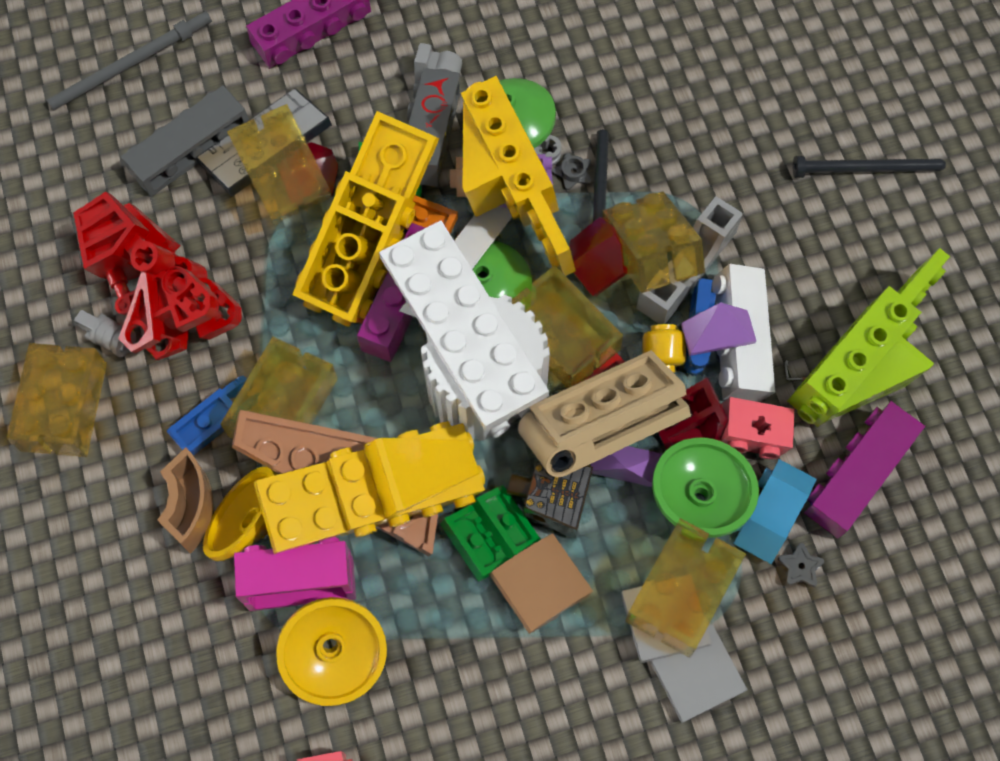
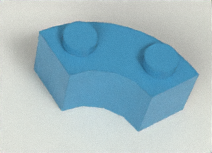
[733,459,817,564]

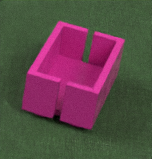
[234,537,356,611]

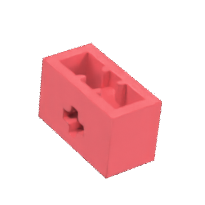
[720,397,794,460]

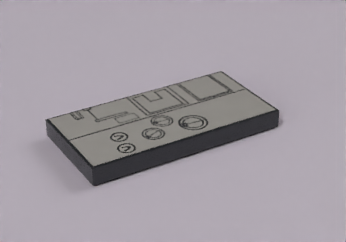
[196,88,332,197]

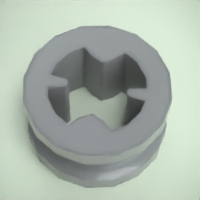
[534,135,561,166]

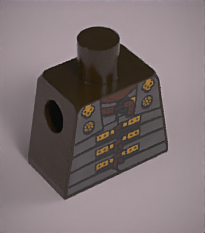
[507,461,593,539]

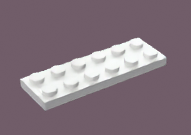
[379,220,549,431]

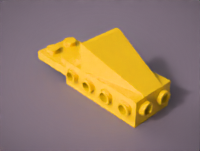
[461,76,575,276]
[292,111,439,327]
[253,421,485,555]

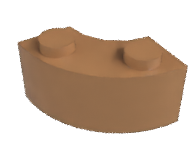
[157,447,213,554]

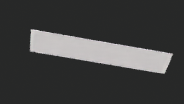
[400,207,512,317]

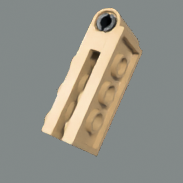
[518,350,691,477]

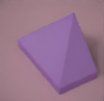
[681,302,757,356]
[591,446,663,487]

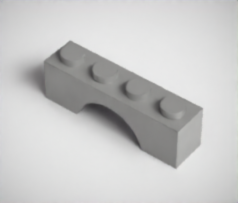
[636,196,743,324]

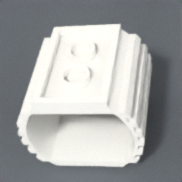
[421,295,550,441]

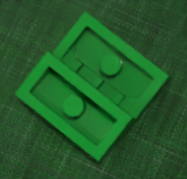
[440,485,541,582]

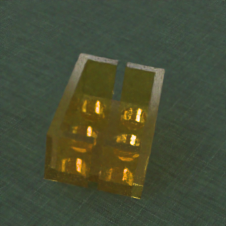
[227,104,331,225]
[602,191,705,293]
[512,265,624,389]
[221,336,338,439]
[7,343,107,457]
[625,518,746,658]

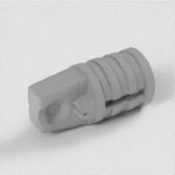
[74,310,136,357]

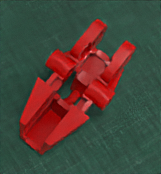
[73,192,242,360]

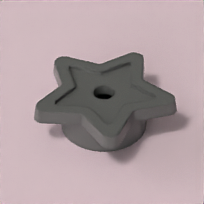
[552,153,592,190]
[778,543,824,587]

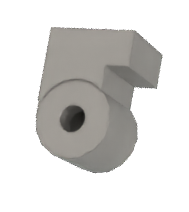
[414,43,463,80]

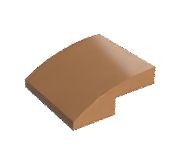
[490,533,593,634]

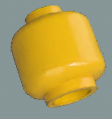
[642,324,687,373]

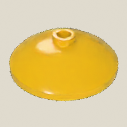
[203,467,278,561]
[276,597,387,706]

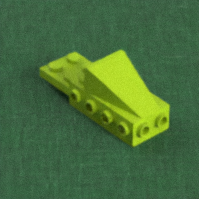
[787,248,950,427]

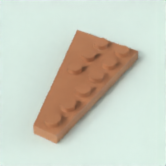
[232,410,438,557]

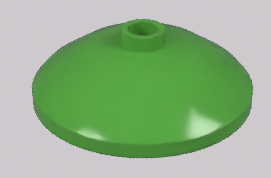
[499,78,556,148]
[472,240,532,310]
[652,438,759,538]

